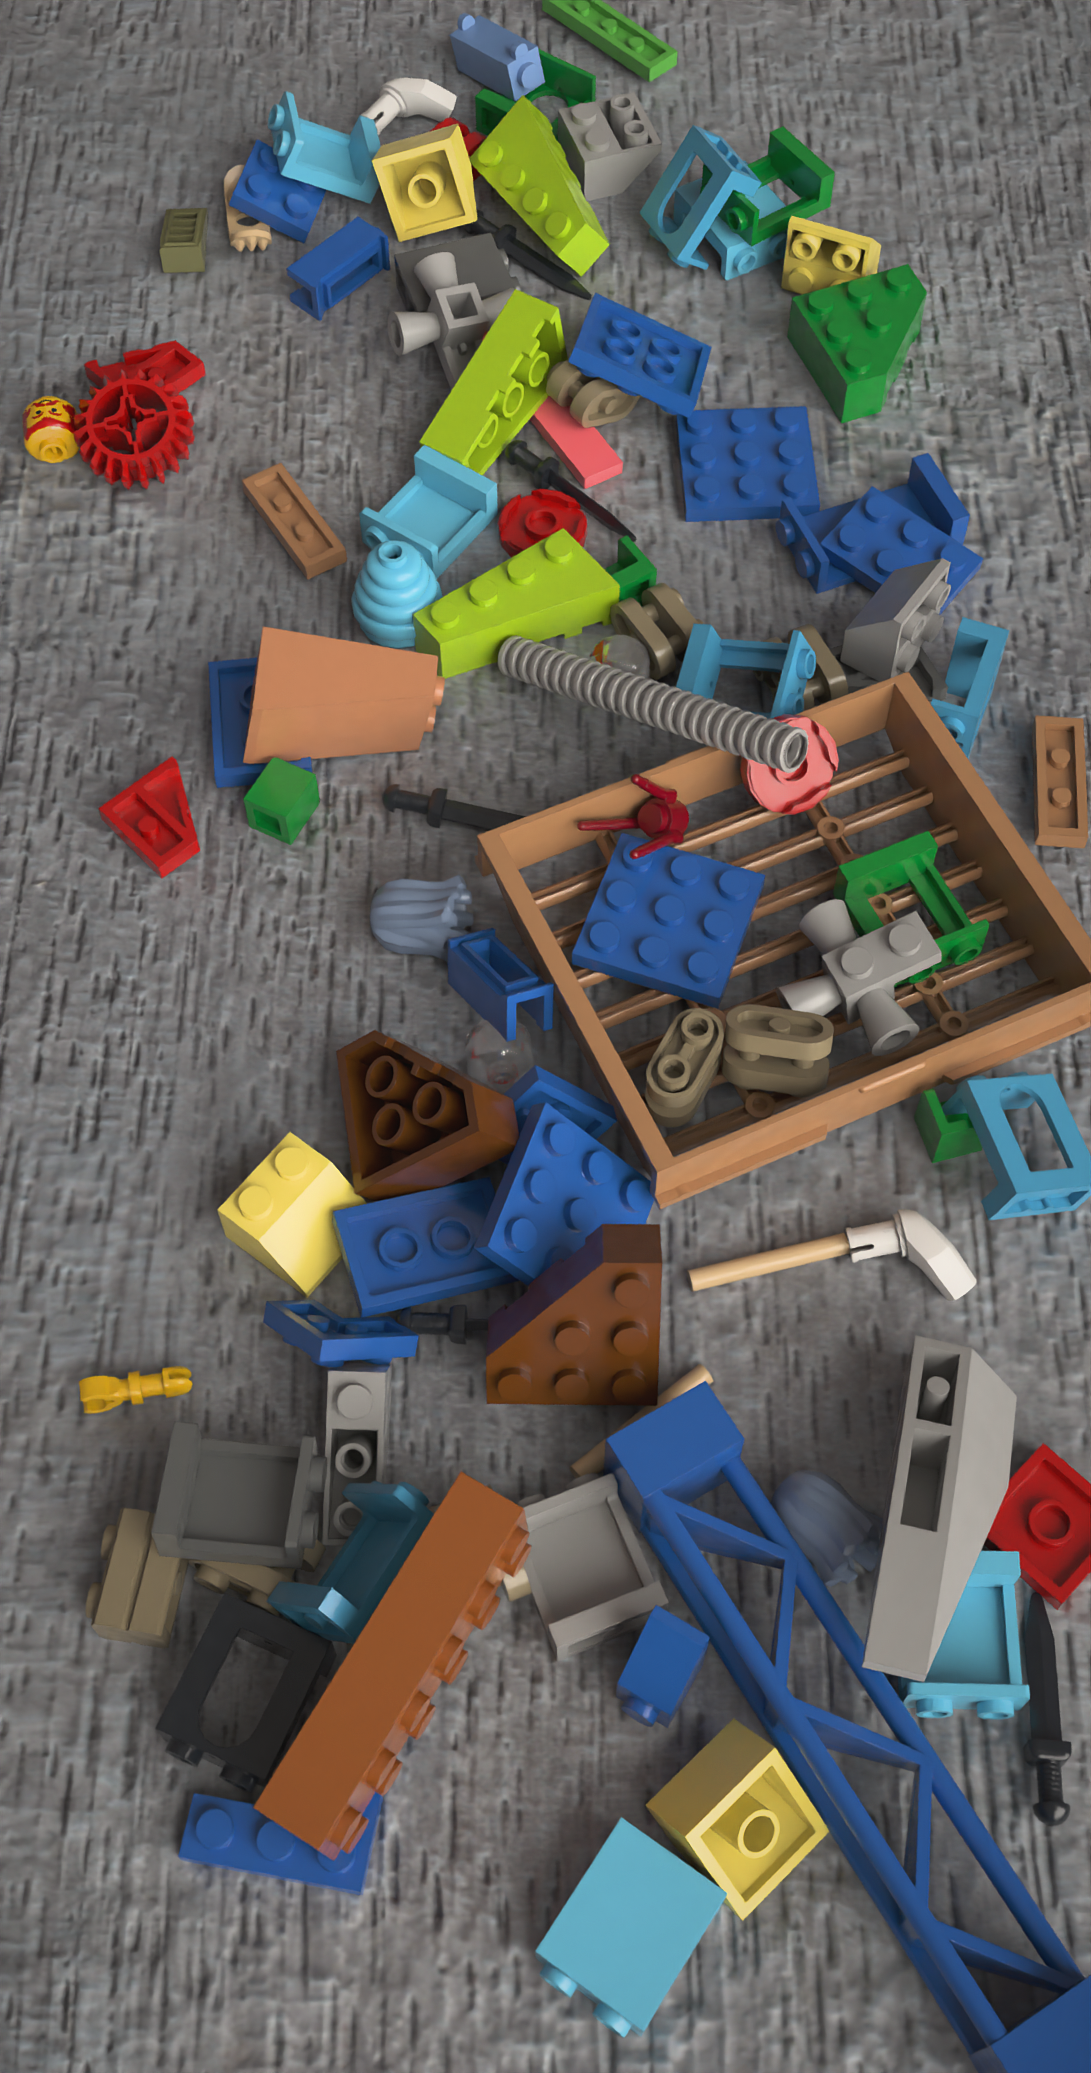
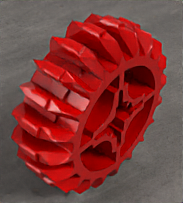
[74,369,195,490]

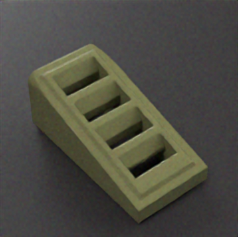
[159,208,208,273]

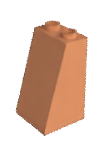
[243,626,445,764]

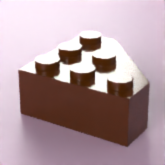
[336,1030,519,1201]
[486,1224,662,1406]

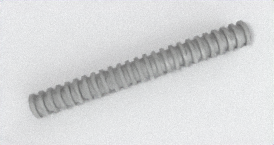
[498,635,809,773]

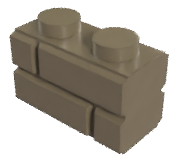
[85,1507,189,1649]

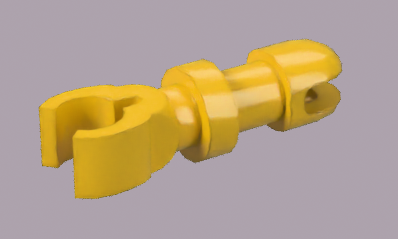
[79,1366,193,1414]

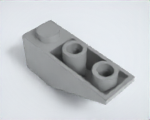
[322,1362,392,1546]

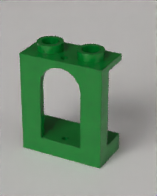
[475,49,596,141]
[700,126,835,247]
[833,831,990,987]

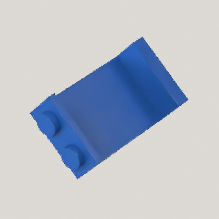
[775,453,970,594]

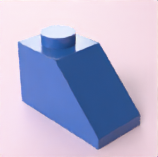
[616,1605,710,1728]

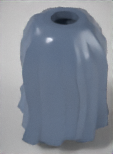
[369,875,474,963]
[770,1470,883,1587]

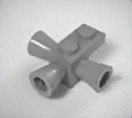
[387,252,515,390]
[776,899,941,1056]

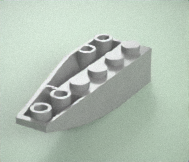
[862,1335,1017,1682]

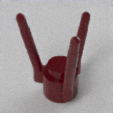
[577,774,689,859]

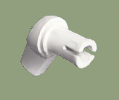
[361,78,457,136]
[845,1209,977,1301]

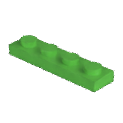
[542,0,678,82]

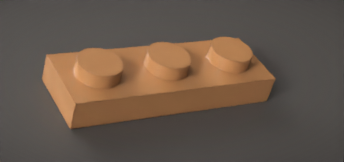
[242,463,347,580]
[1032,715,1088,848]

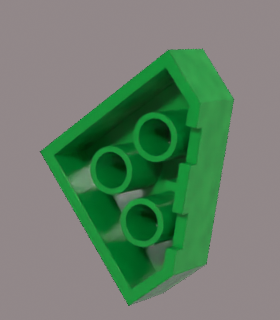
[787,264,927,424]

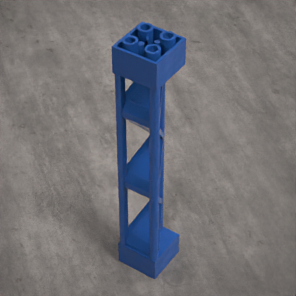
[603,1381,1091,2073]

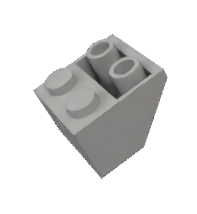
[558,92,662,201]
[840,558,951,682]

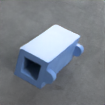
[449,13,545,102]

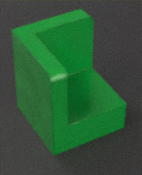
[604,535,657,607]
[243,757,320,845]
[914,1088,983,1163]

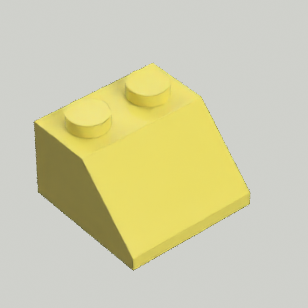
[372,124,477,242]
[217,1132,367,1298]
[646,1718,829,1921]

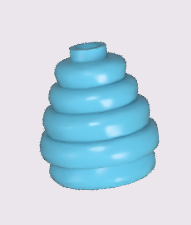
[351,540,443,649]

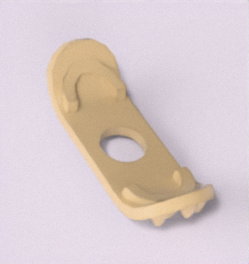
[224,165,272,252]

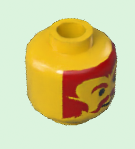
[22,396,80,463]

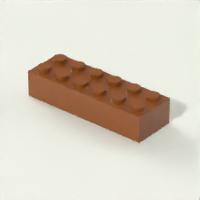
[253,1472,532,1861]

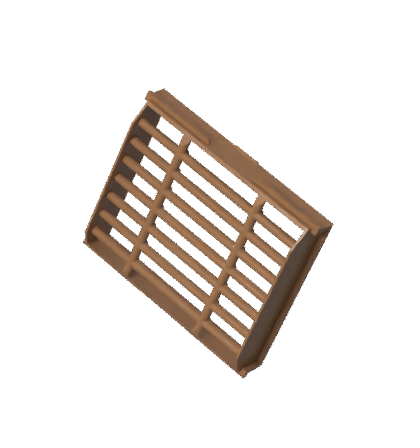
[475,672,1091,1210]

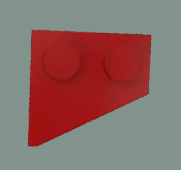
[84,340,206,410]
[98,756,200,879]

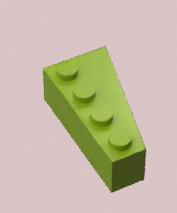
[469,95,610,277]
[419,289,568,476]
[413,528,620,679]

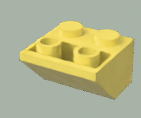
[781,216,881,295]

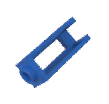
[286,217,390,321]
[448,927,554,1042]

